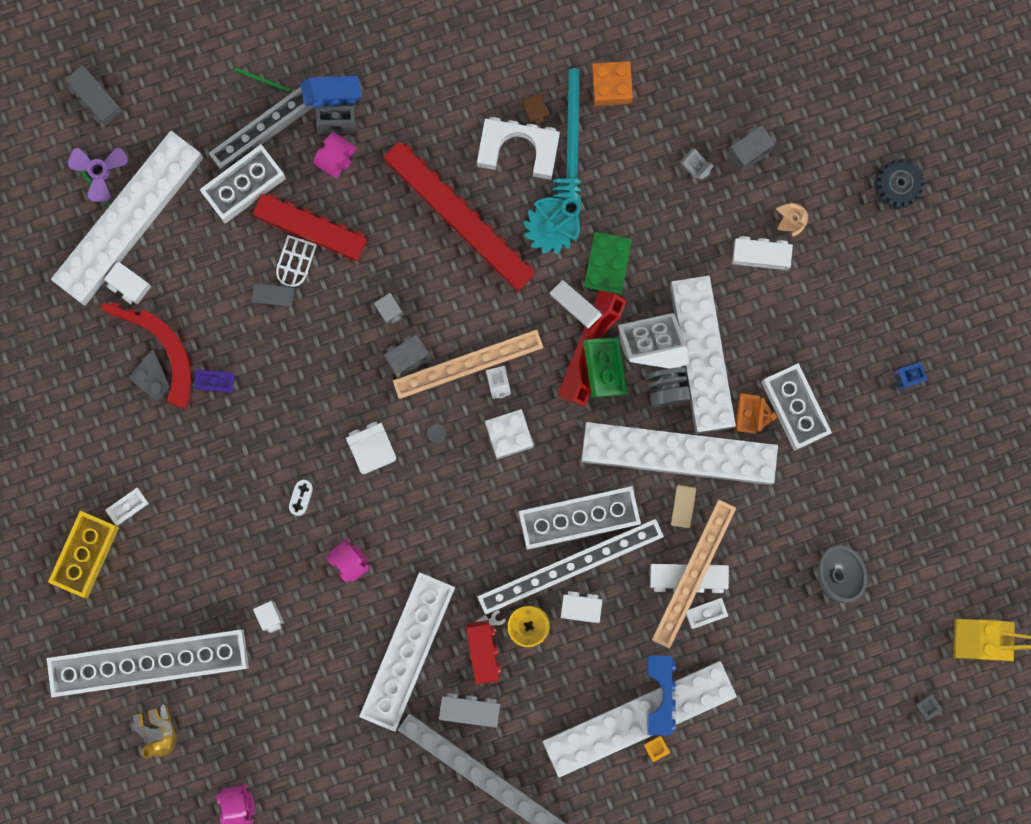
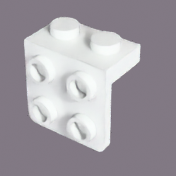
[346,422,396,474]

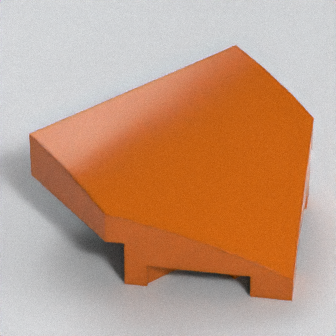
[734,393,777,434]

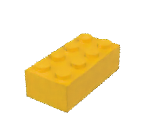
[48,511,119,598]

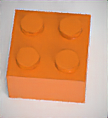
[592,61,633,106]

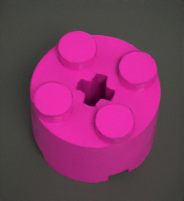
[313,133,357,179]
[327,538,371,582]
[217,784,255,824]

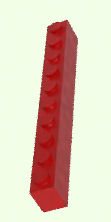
[384,141,534,292]

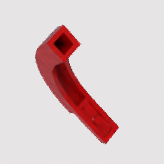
[101,301,193,410]

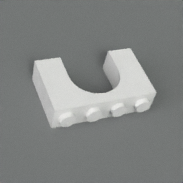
[477,117,560,180]

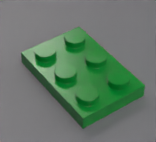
[584,232,632,295]
[583,338,627,398]

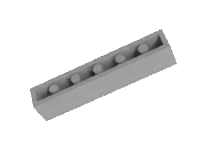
[209,87,313,173]

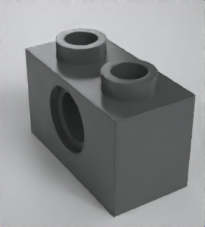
[316,106,355,135]

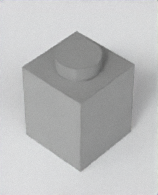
[374,293,403,325]

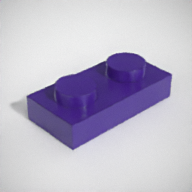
[194,370,235,393]

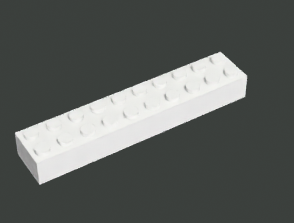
[51,131,204,306]
[581,422,778,485]
[47,630,249,697]
[543,661,737,777]

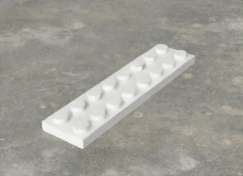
[359,572,455,732]

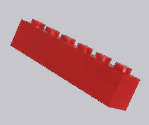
[253,193,368,263]

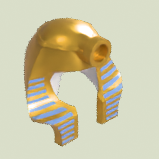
[133,705,177,759]

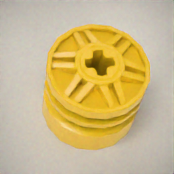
[508,606,550,647]

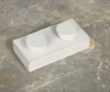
[105,488,149,526]
[686,598,728,629]

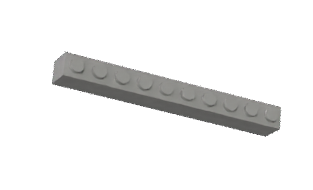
[398,713,567,824]

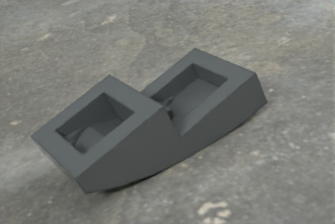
[251,284,294,307]

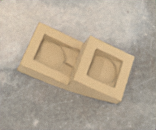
[671,485,696,528]

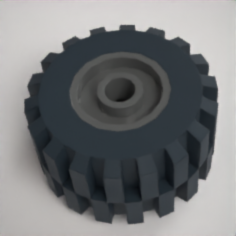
[874,159,925,209]

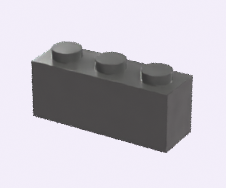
[65,65,122,126]

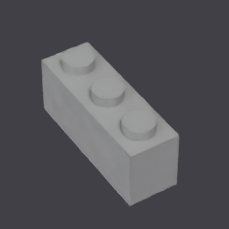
[439,693,500,728]

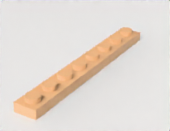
[393,330,543,399]
[652,500,736,649]

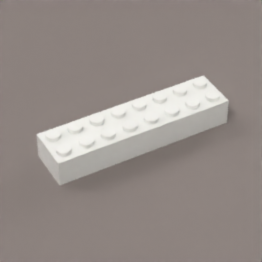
[670,276,736,434]

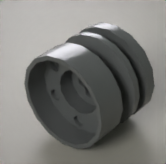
[646,367,691,408]

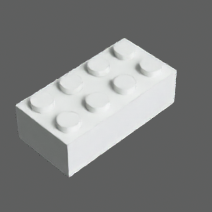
[200,145,286,224]
[761,363,832,451]

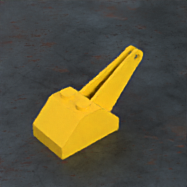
[953,619,1031,661]

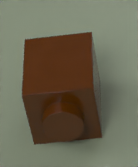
[522,94,548,126]

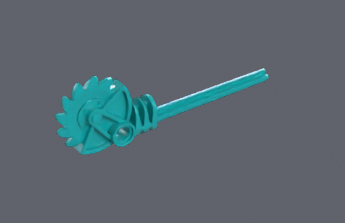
[523,68,581,254]

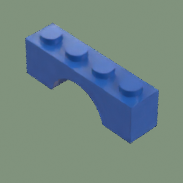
[647,656,676,735]

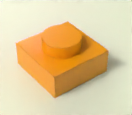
[644,736,670,762]

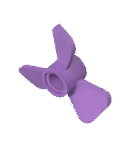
[68,148,128,202]

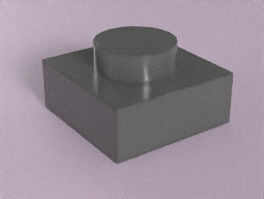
[915,694,943,721]

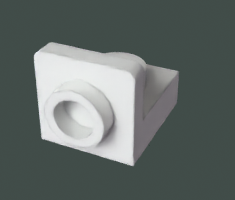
[486,366,511,399]

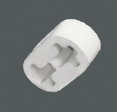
[289,480,313,516]

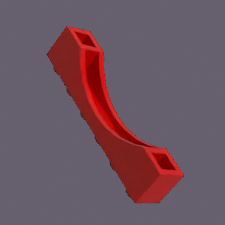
[557,290,627,407]

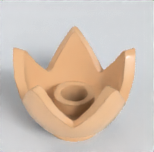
[776,202,808,237]

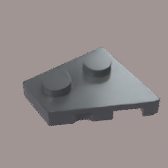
[129,350,171,403]

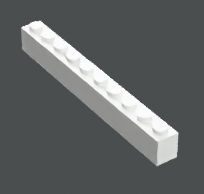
[478,519,664,615]

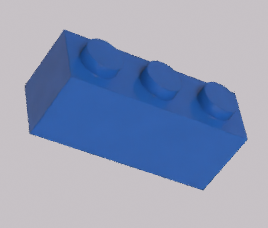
[300,76,362,108]

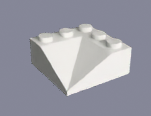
[618,313,689,369]

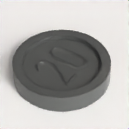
[427,424,446,443]

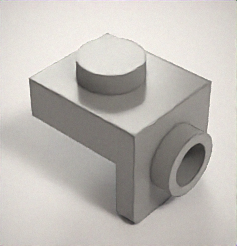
[680,148,714,179]

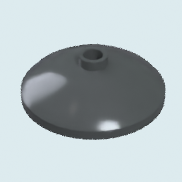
[818,545,867,603]

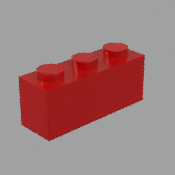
[466,620,502,685]

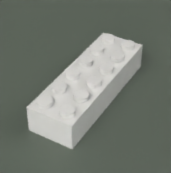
[519,486,641,550]

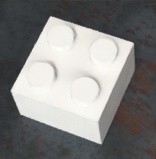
[485,409,534,460]

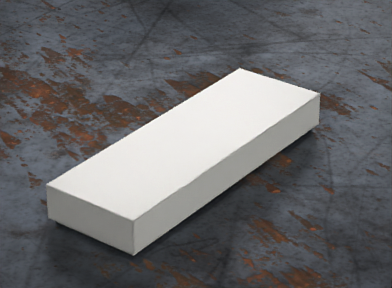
[550,280,602,328]

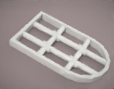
[276,235,317,287]

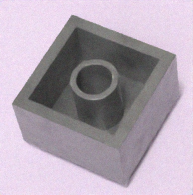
[727,125,775,173]
[384,335,430,379]

